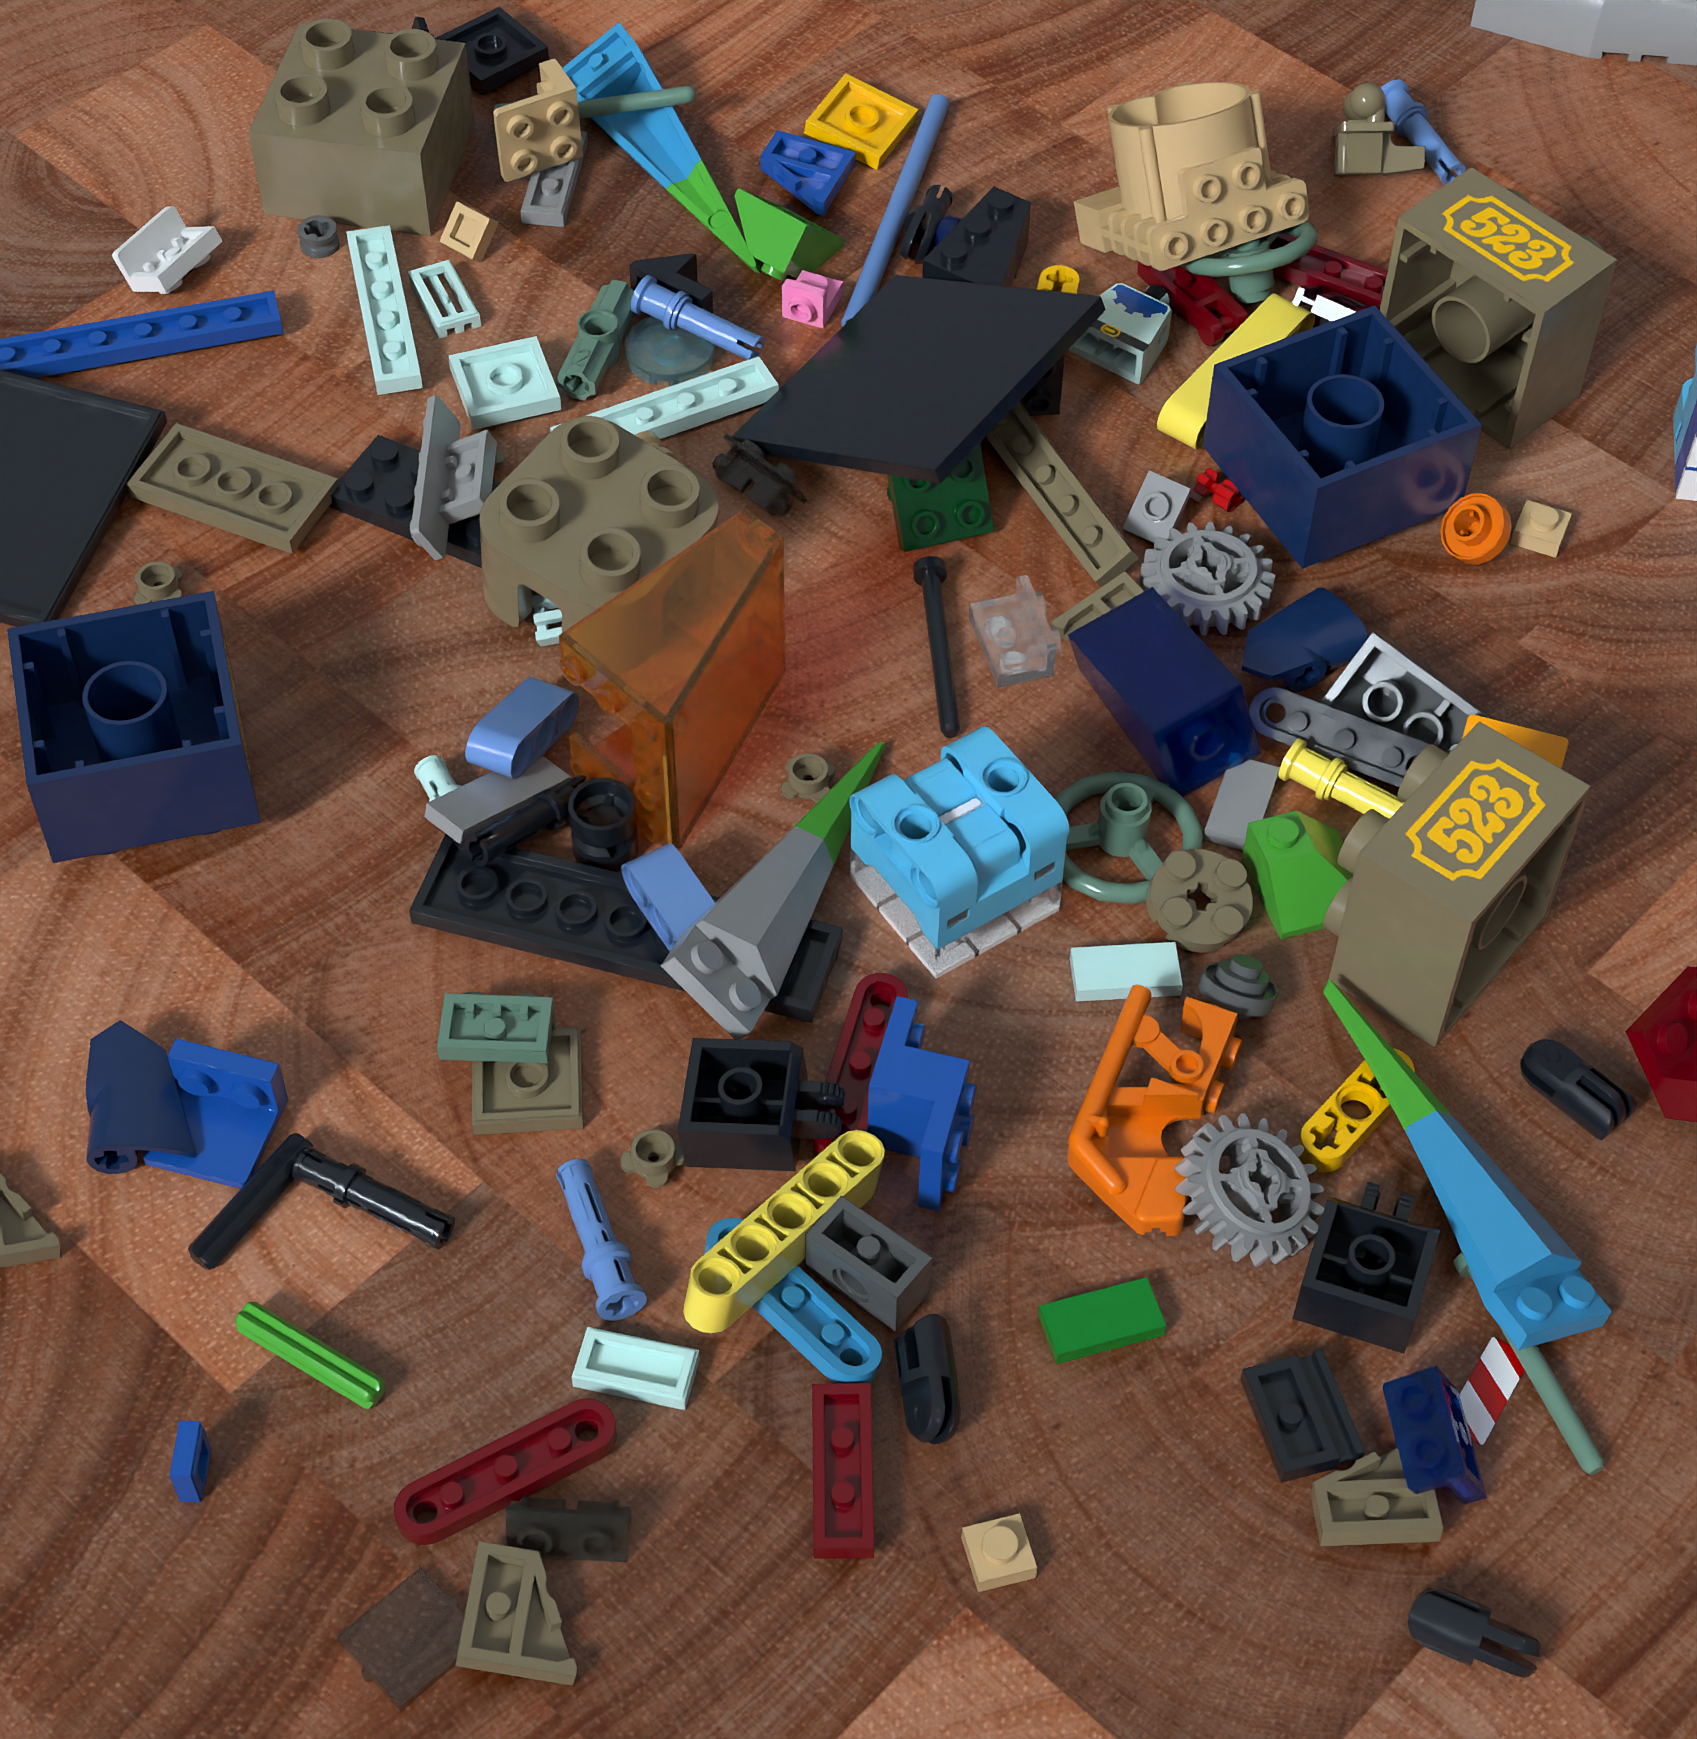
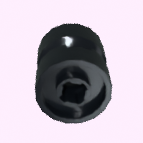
[568,778,639,872]

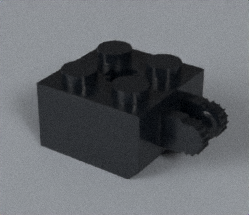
[677,1038,846,1171]
[1292,1182,1440,1354]

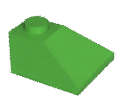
[734,188,845,282]
[1241,811,1353,940]

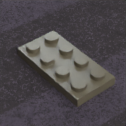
[126,423,339,554]

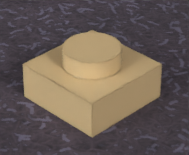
[439,201,499,262]
[1510,500,1572,558]
[961,1513,1037,1592]

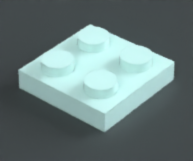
[448,336,561,430]

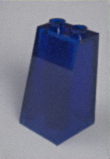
[1068,587,1261,797]

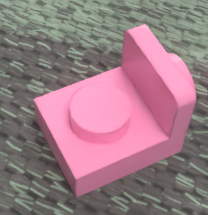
[782,270,843,328]

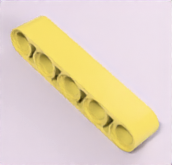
[1157,293,1315,450]
[683,1130,885,1333]

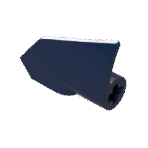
[1242,587,1369,692]
[86,1020,197,1174]

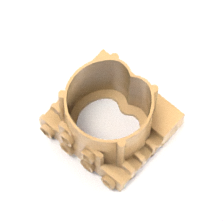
[1074,82,1309,271]

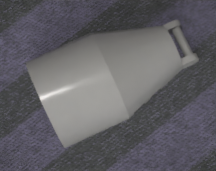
[1470,0,1697,65]

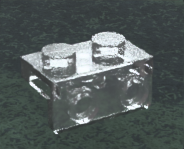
[969,575,1062,688]

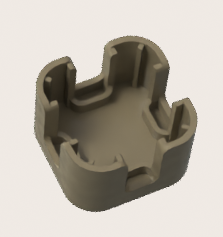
[480,416,719,677]

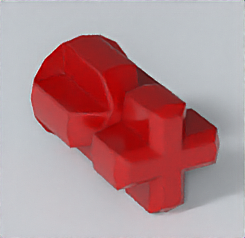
[1194,468,1243,512]

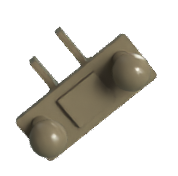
[1332,83,1425,175]

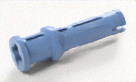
[1381,79,1466,185]
[630,275,764,360]
[556,1159,647,1321]

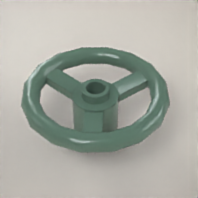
[1179,221,1318,303]
[1055,771,1203,905]

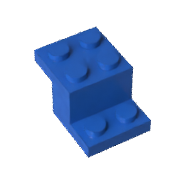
[868,996,977,1211]

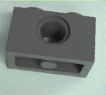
[805,1196,932,1332]

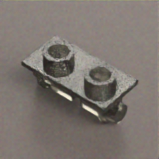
[712,433,807,516]
[505,1495,632,1562]

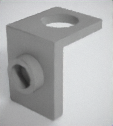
[1123,470,1202,543]

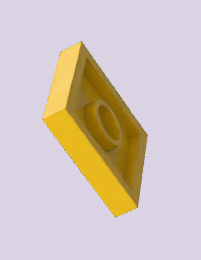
[804,73,919,170]

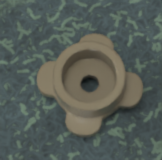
[133,561,183,605]
[781,753,835,803]
[620,1129,685,1188]

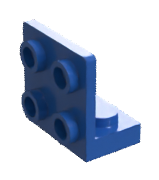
[143,1038,288,1189]

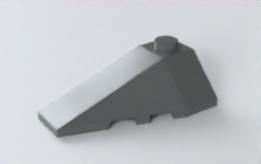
[1320,630,1496,762]

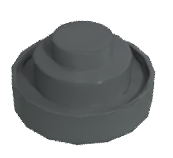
[1198,954,1279,1019]

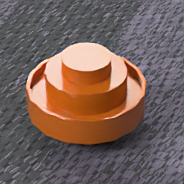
[1440,493,1512,565]

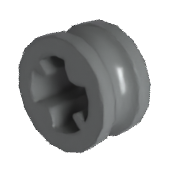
[297,215,340,258]

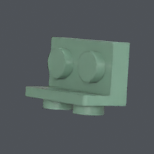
[437,992,556,1064]

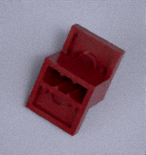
[1625,966,1697,1122]

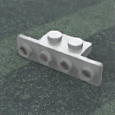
[410,395,497,561]

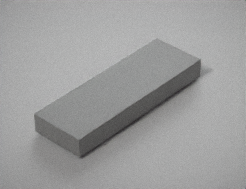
[520,131,588,227]
[424,756,571,845]

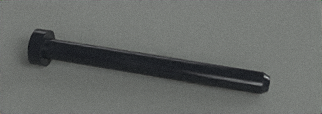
[913,556,960,738]

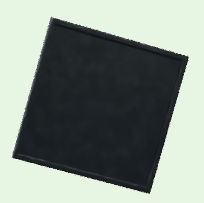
[731,275,1106,484]
[0,370,167,627]

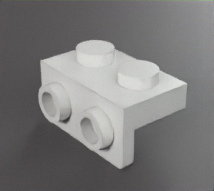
[112,206,223,294]

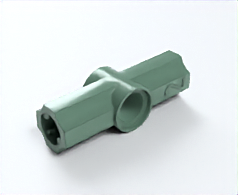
[558,279,635,401]

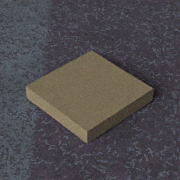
[472,1027,583,1135]

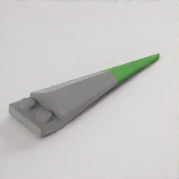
[661,742,885,1039]

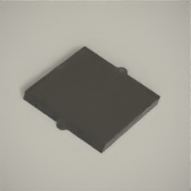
[336,1567,464,1711]

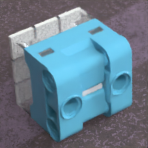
[849,726,1070,979]

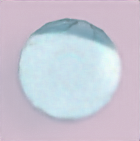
[625,316,714,386]

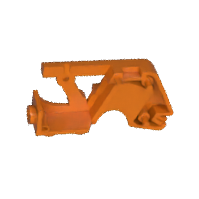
[1067,985,1243,1236]

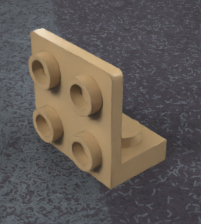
[493,58,583,182]

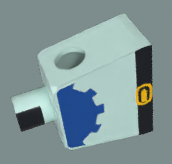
[1068,283,1172,385]

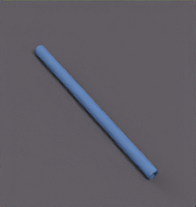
[841,94,950,327]

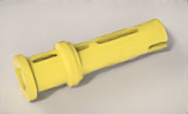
[1278,738,1404,819]

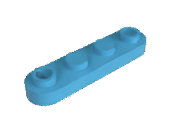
[704,1218,882,1384]

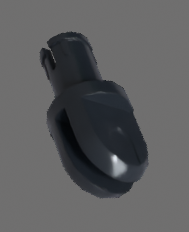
[900,185,953,264]

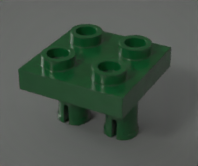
[887,443,994,552]

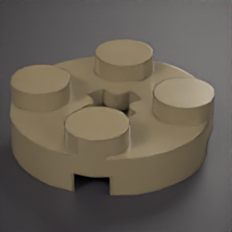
[1146,849,1253,953]

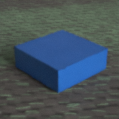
[169,1421,212,1502]

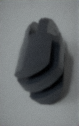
[1520,1039,1637,1140]
[893,1314,961,1445]
[1408,1588,1543,1678]

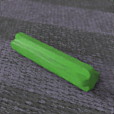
[235,1302,386,1409]

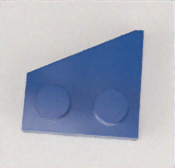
[760,130,856,216]

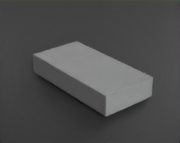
[1203,754,1280,851]

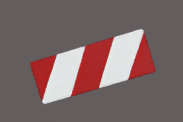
[1444,1337,1524,1445]

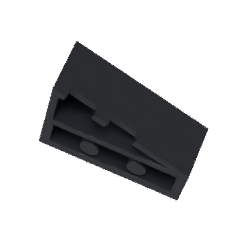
[922,186,1031,287]

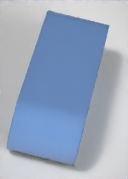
[465,676,579,779]
[621,843,715,952]

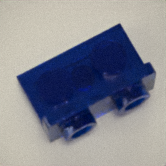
[1382,1365,1487,1505]

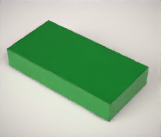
[1038,1277,1166,1365]

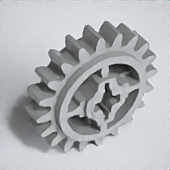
[1140,522,1275,636]
[1175,1113,1324,1267]

